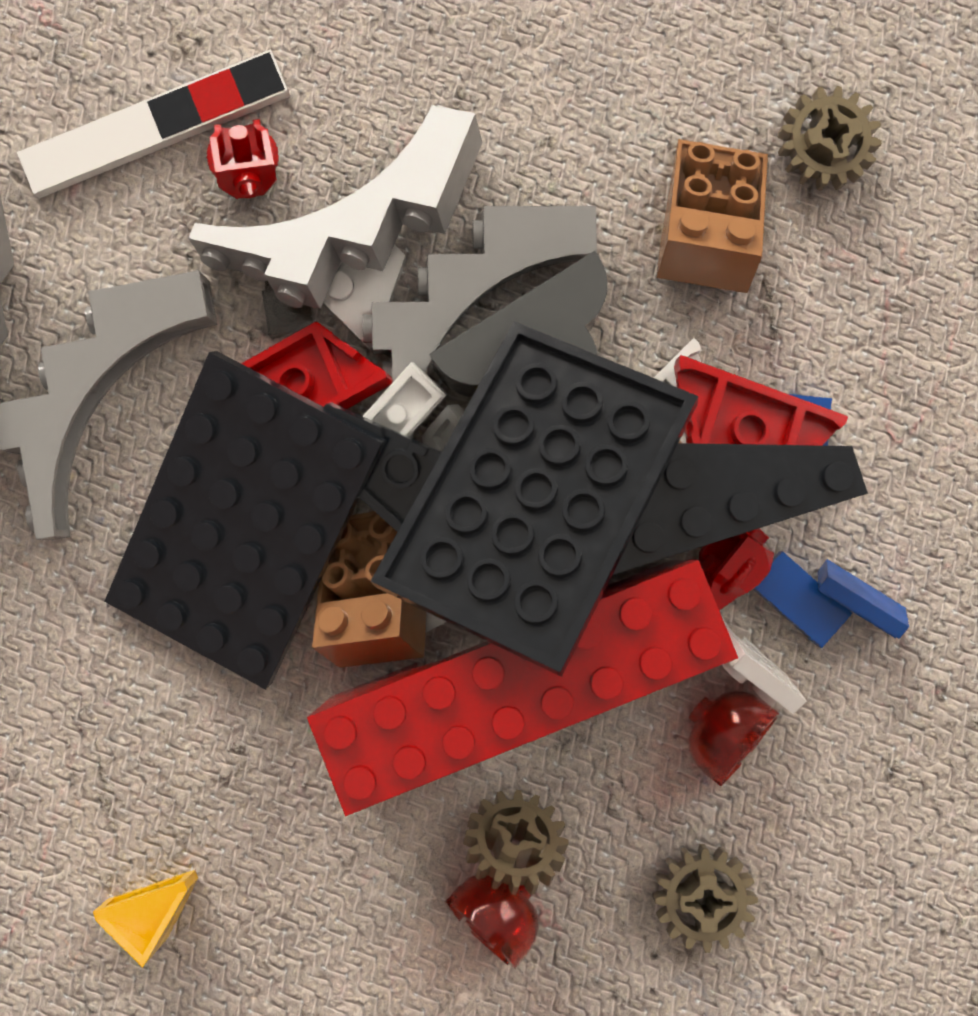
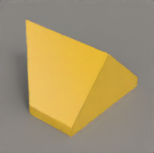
[93,869,198,968]

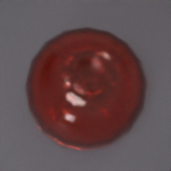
[688,690,779,787]
[444,874,539,969]

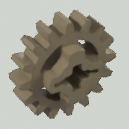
[777,86,882,191]
[463,790,569,897]
[652,844,758,953]

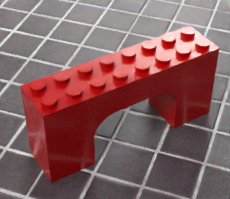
[307,560,738,817]

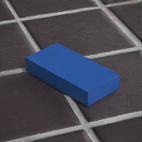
[753,551,853,648]
[818,559,909,639]

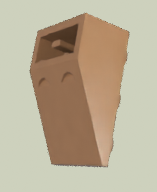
[656,139,768,293]
[312,511,427,668]

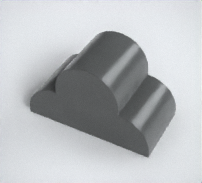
[429,251,608,397]

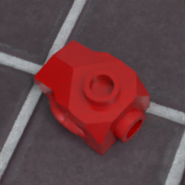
[206,119,279,199]
[698,528,774,611]

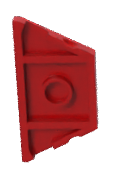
[241,321,393,409]
[674,355,848,446]

